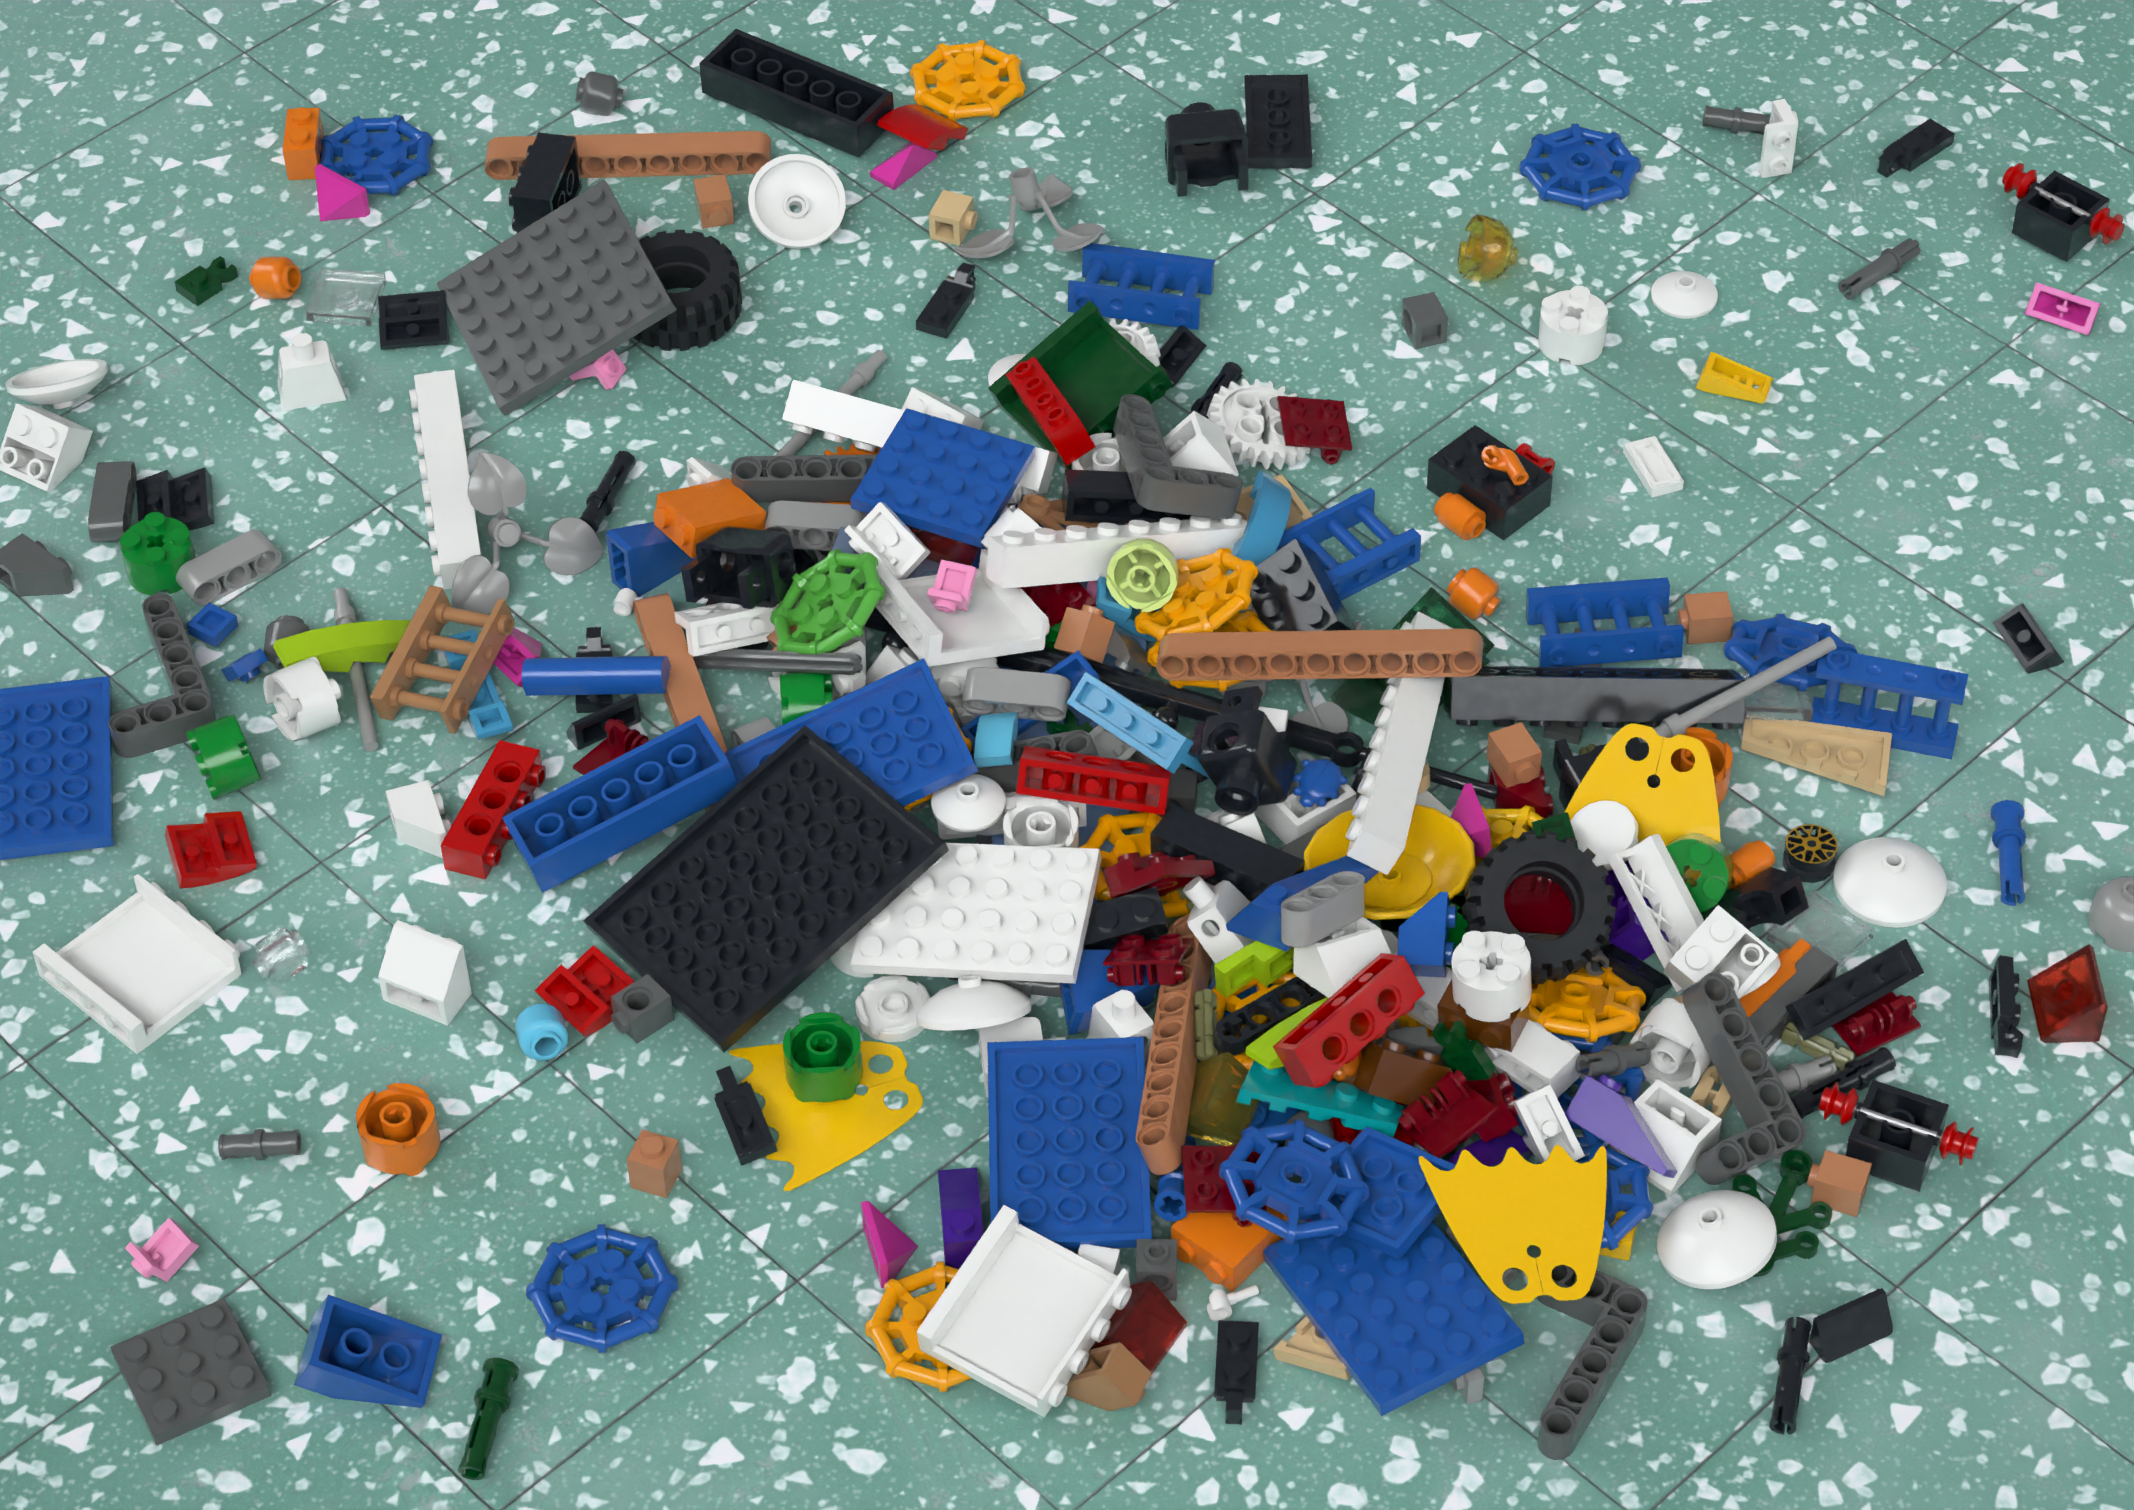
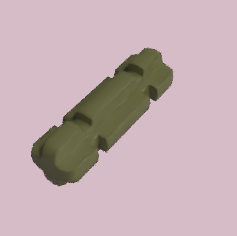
[1194,989,1218,1063]
[1781,1022,1855,1070]

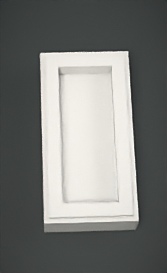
[1623,436,1684,498]

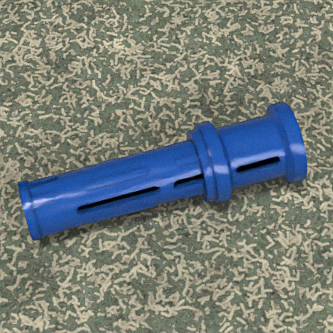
[1990,800,2026,906]
[1154,1134,1196,1221]

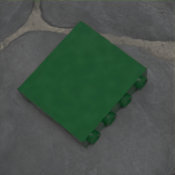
[988,300,1173,470]

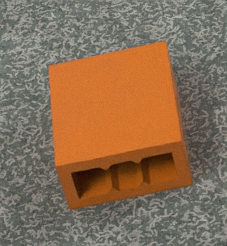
[653,478,766,558]
[1171,1205,1287,1292]

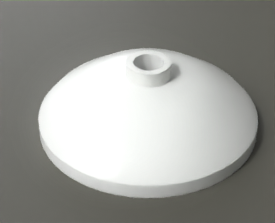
[748,154,846,249]
[5,359,108,409]
[1833,837,1947,928]
[916,975,1031,1031]
[1657,1190,1777,1289]

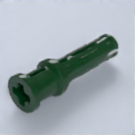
[458,1358,519,1480]

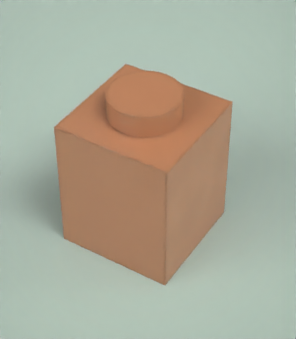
[693,174,734,229]
[1677,591,1733,645]
[1054,604,1115,664]
[1486,722,1542,788]
[626,1130,682,1198]
[1807,1150,1872,1217]

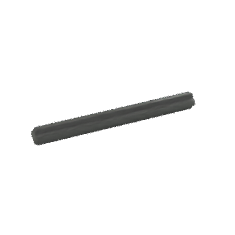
[692,649,863,675]

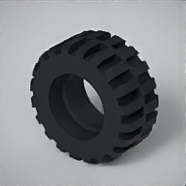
[633,230,742,351]
[1462,831,1616,984]

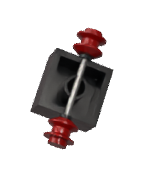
[2002,163,2125,262]
[1819,1080,1979,1192]

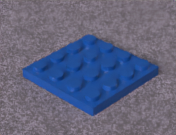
[851,408,1035,548]

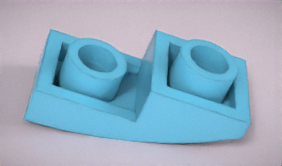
[974,712,1018,768]

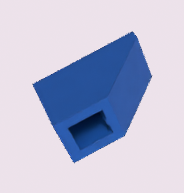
[1397,892,1457,978]

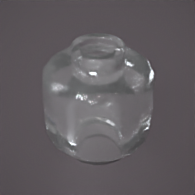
[252,927,312,983]

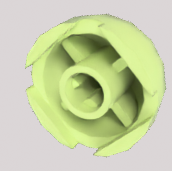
[1106,538,1178,612]

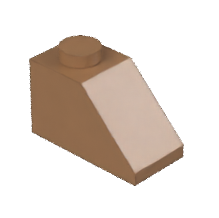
[1066,1342,1152,1411]

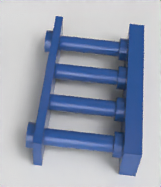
[1068,243,1215,330]
[1275,487,1421,601]
[1526,577,1684,667]
[1808,649,1968,759]

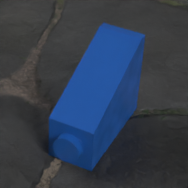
[606,522,697,597]
[1059,950,1160,1035]

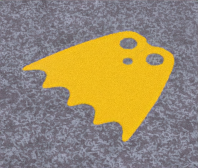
[1564,723,1721,881]
[728,1041,923,1192]
[1418,1145,1607,1304]

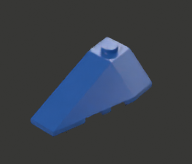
[1226,856,1379,952]

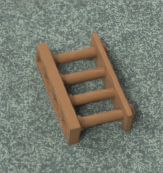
[370,585,515,734]

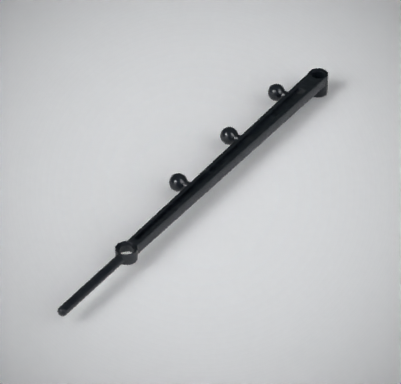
[830,604,1499,799]

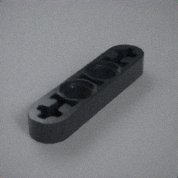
[1214,976,1326,1056]

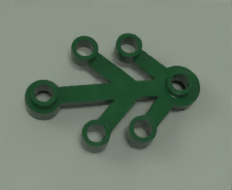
[1732,1150,1832,1277]

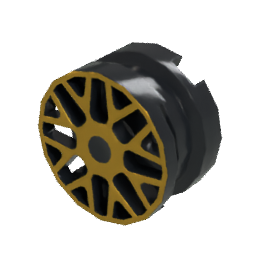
[1783,824,1838,883]

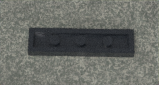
[1785,939,1924,1041]

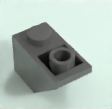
[0,533,74,597]

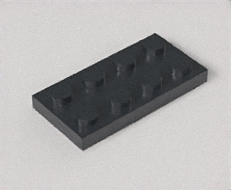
[1244,74,1312,169]

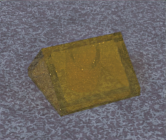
[1186,1052,1260,1146]

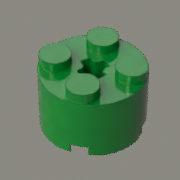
[119,512,196,595]
[780,673,832,725]
[186,714,261,800]
[1666,833,1734,912]
[783,1012,863,1102]

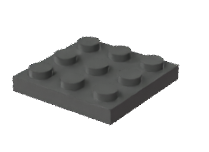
[110,1298,271,1446]

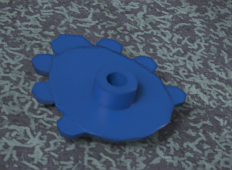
[1293,759,1348,807]

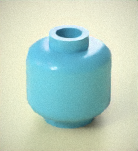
[515,1004,568,1061]

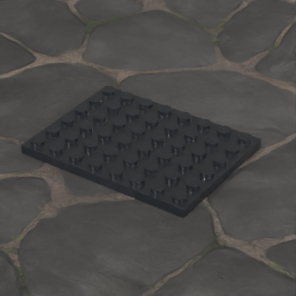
[583,725,949,1053]

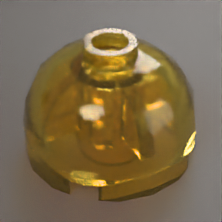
[1458,214,1518,282]

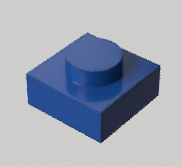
[186,602,239,647]
[221,648,268,683]

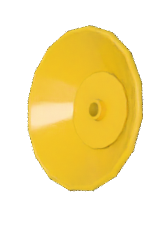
[1304,804,1476,920]

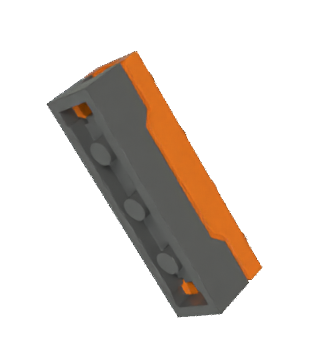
[1739,938,1838,1052]

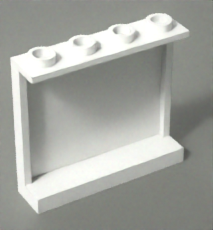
[875,549,1050,667]
[33,874,242,1054]
[916,1205,1132,1417]

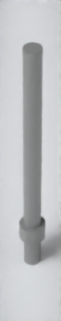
[775,350,887,456]
[333,588,378,752]
[1638,636,1836,743]

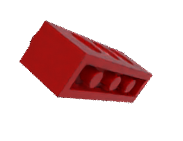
[1005,357,1096,466]
[440,740,546,880]
[1016,746,1172,815]
[1273,953,1425,1088]

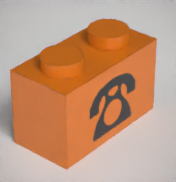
[282,107,324,180]

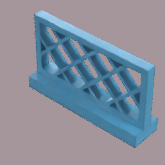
[1066,672,1210,778]

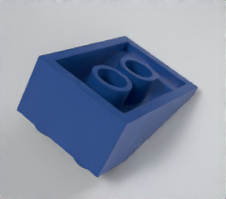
[294,1294,442,1408]

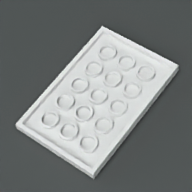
[850,843,1102,984]

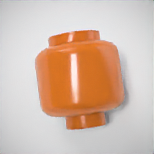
[249,256,301,299]
[1446,567,1501,620]

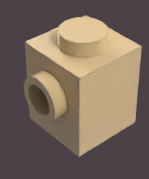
[929,190,978,246]

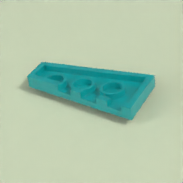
[1236,1060,1405,1137]

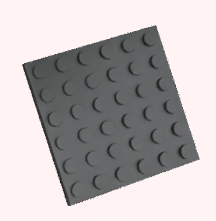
[437,179,677,416]

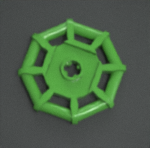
[770,549,886,654]

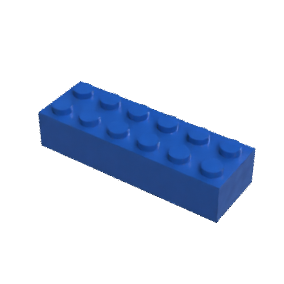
[502,715,738,893]

